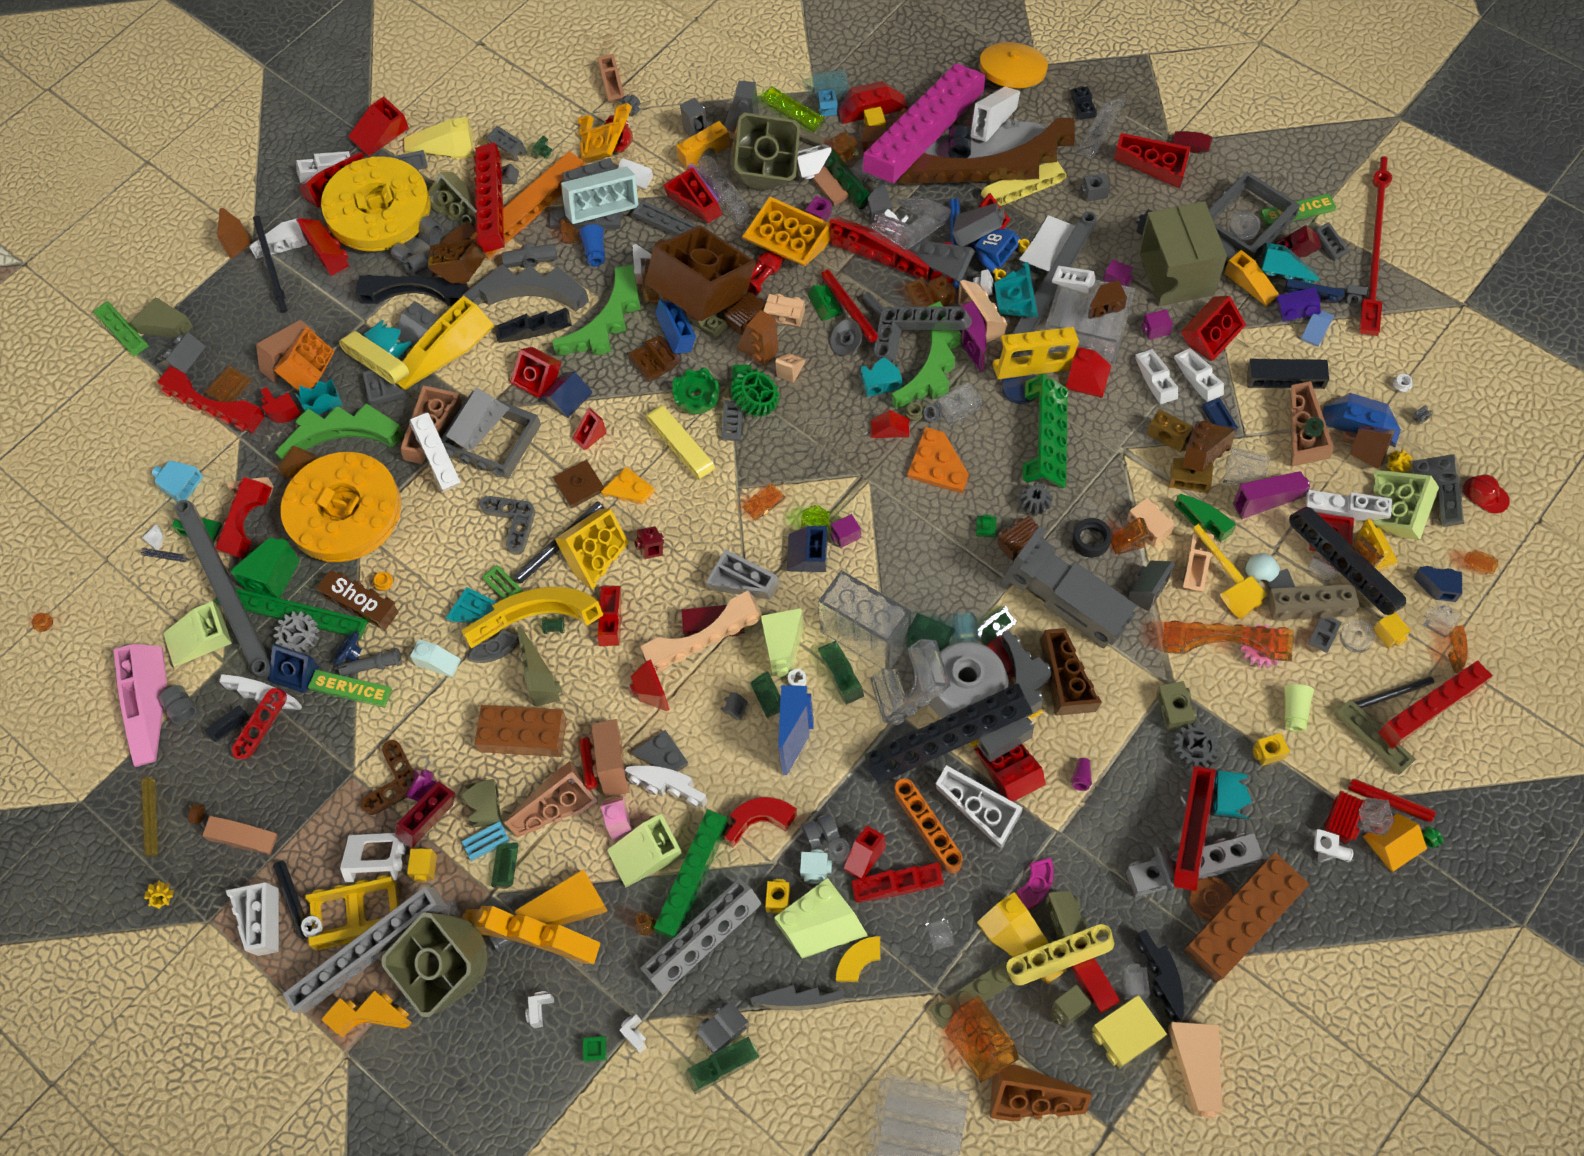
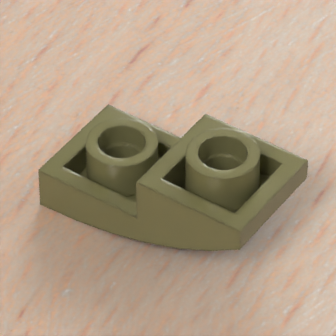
[686,315,728,338]

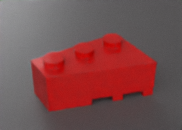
[663,167,723,223]

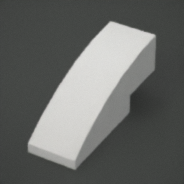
[296,151,350,183]
[1174,348,1224,402]
[1135,349,1178,405]

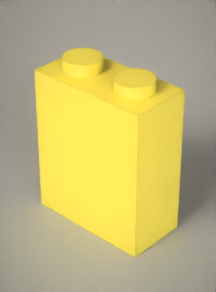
[1092,995,1167,1069]

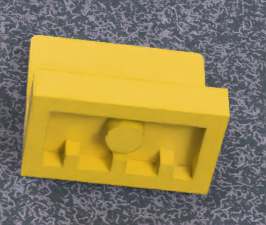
[1356,518,1398,570]

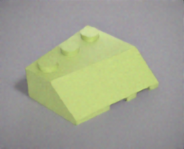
[1373,470,1439,540]
[774,878,868,959]

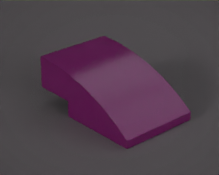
[959,301,986,372]

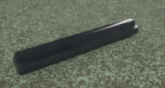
[273,860,311,939]

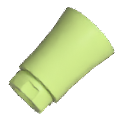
[1284,684,1314,732]

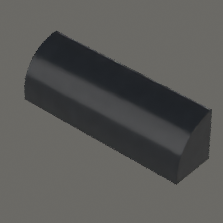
[1247,359,1329,389]

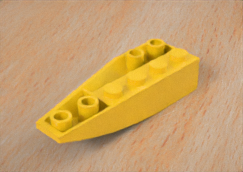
[396,296,494,390]

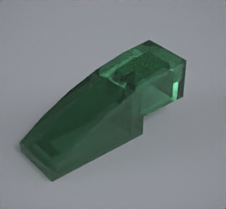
[818,641,864,705]
[685,1037,759,1095]

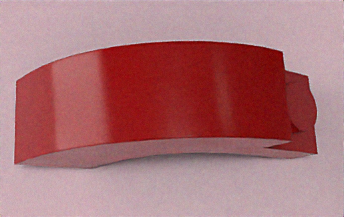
[724,797,797,848]

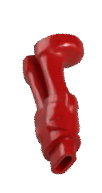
[747,250,786,296]

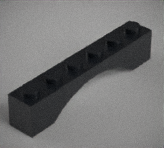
[355,275,469,306]

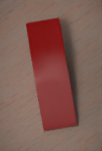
[597,586,621,646]
[1062,944,1120,1013]

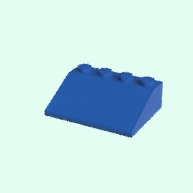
[778,685,814,775]

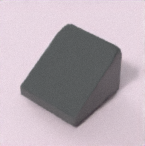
[502,164,519,185]
[1266,569,1295,591]

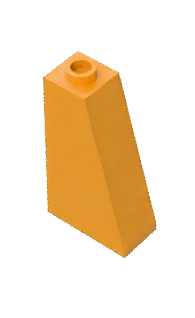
[515,869,608,925]

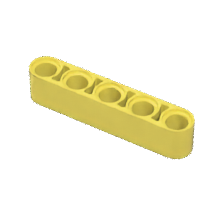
[981,161,1066,206]
[339,331,409,385]
[646,404,715,480]
[1006,924,1114,985]

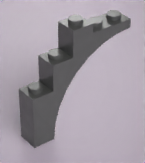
[978,630,1052,762]

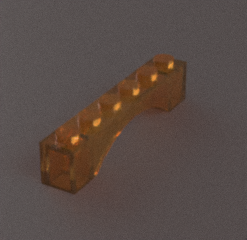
[1162,620,1294,661]

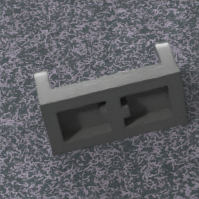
[486,126,527,161]

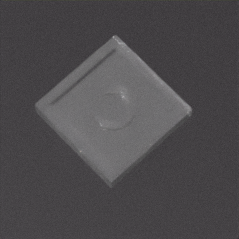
[1223,447,1271,487]

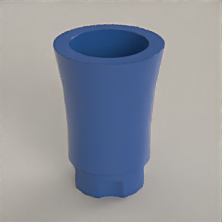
[579,224,605,267]

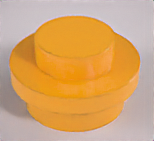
[373,572,393,591]

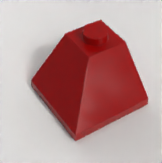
[1066,346,1111,398]
[629,659,670,711]

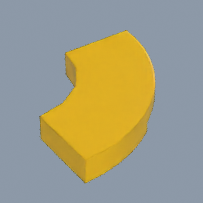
[836,936,880,982]

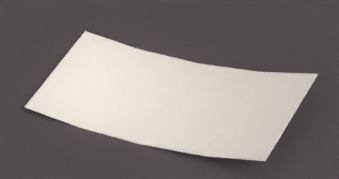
[1019,215,1075,271]

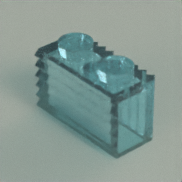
[953,612,980,643]

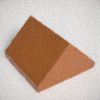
[217,208,252,258]

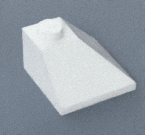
[796,144,832,179]

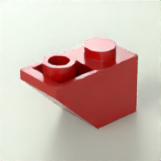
[844,825,886,880]

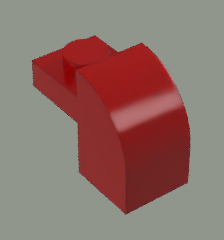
[261,386,301,423]

